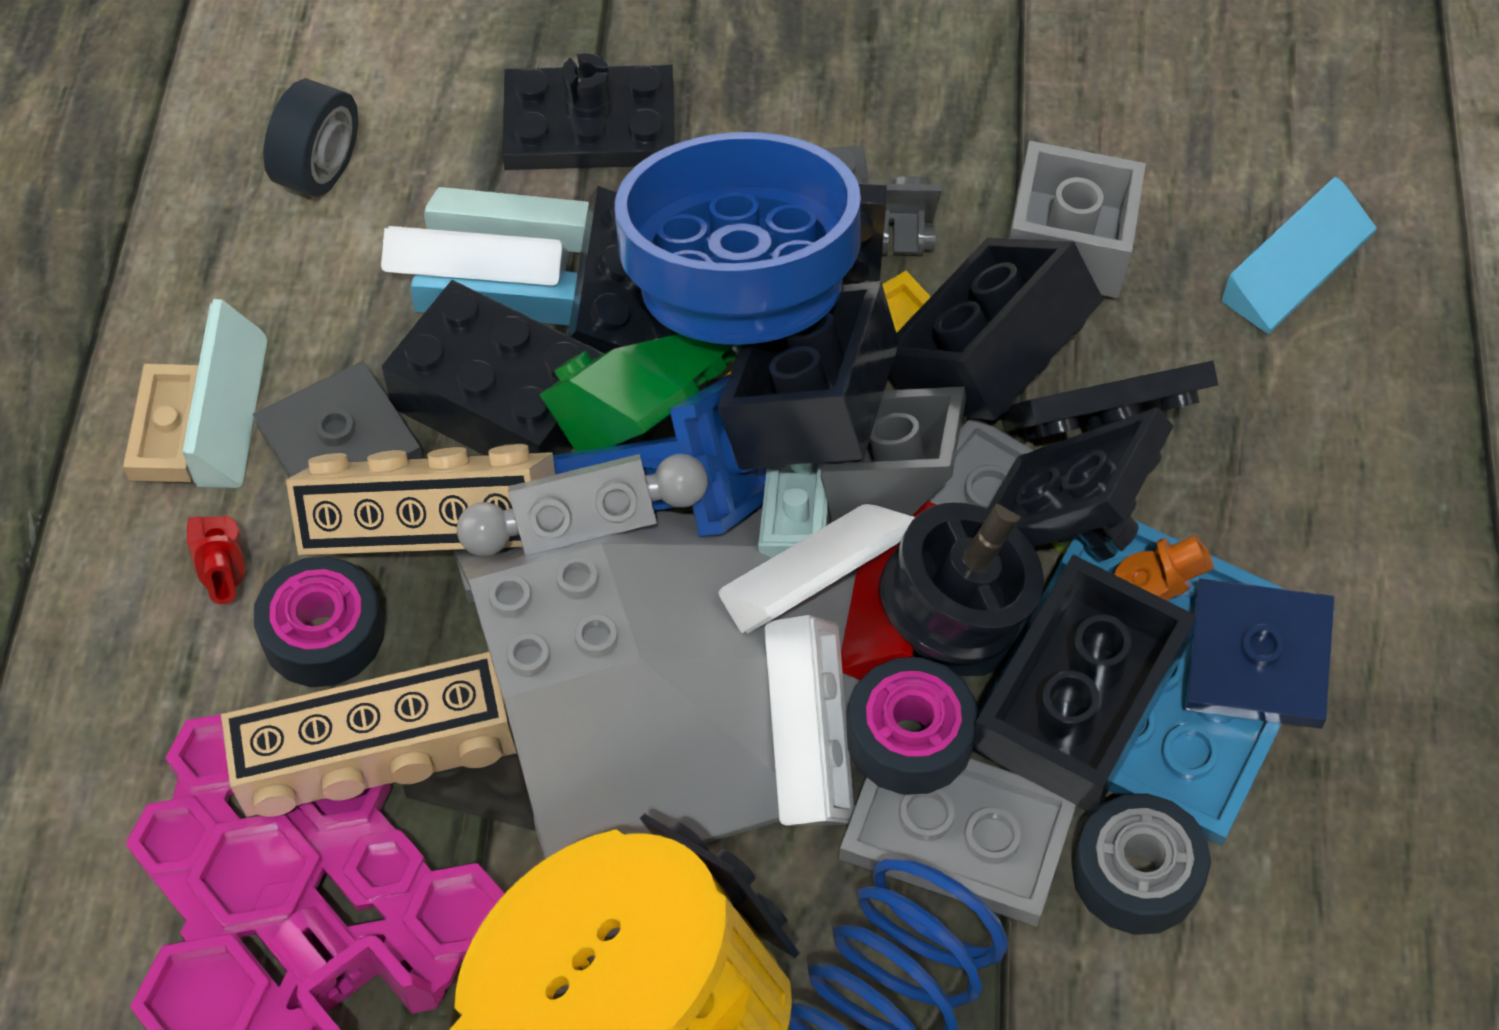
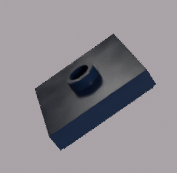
[1185,578,1334,729]

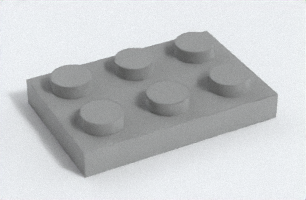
[839,759,1076,927]

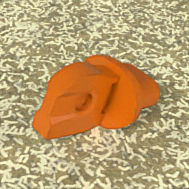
[1114,535,1215,601]

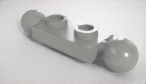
[457,454,708,556]

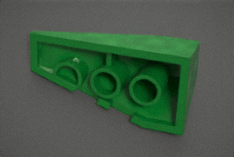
[540,334,742,452]

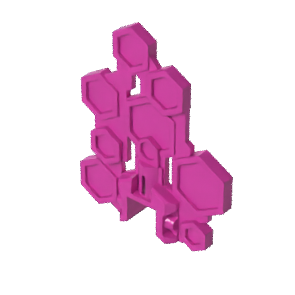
[125,714,504,1030]

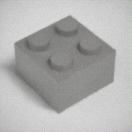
[1008,141,1146,298]

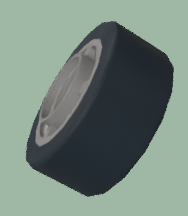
[263,78,359,197]
[1072,793,1211,935]

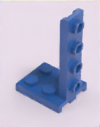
[553,374,767,537]

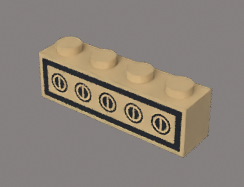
[286,444,555,555]
[221,652,517,817]

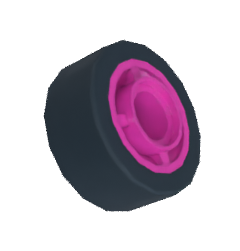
[254,556,384,687]
[846,657,978,795]

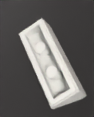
[381,226,570,286]
[719,504,915,634]
[764,615,854,826]

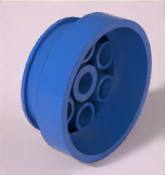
[614,132,861,345]

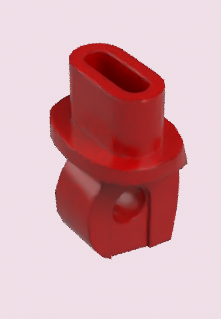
[186,515,245,604]

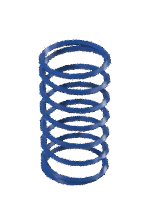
[789,858,1009,1030]

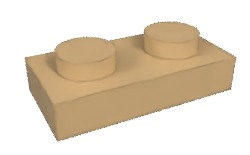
[123,364,199,482]

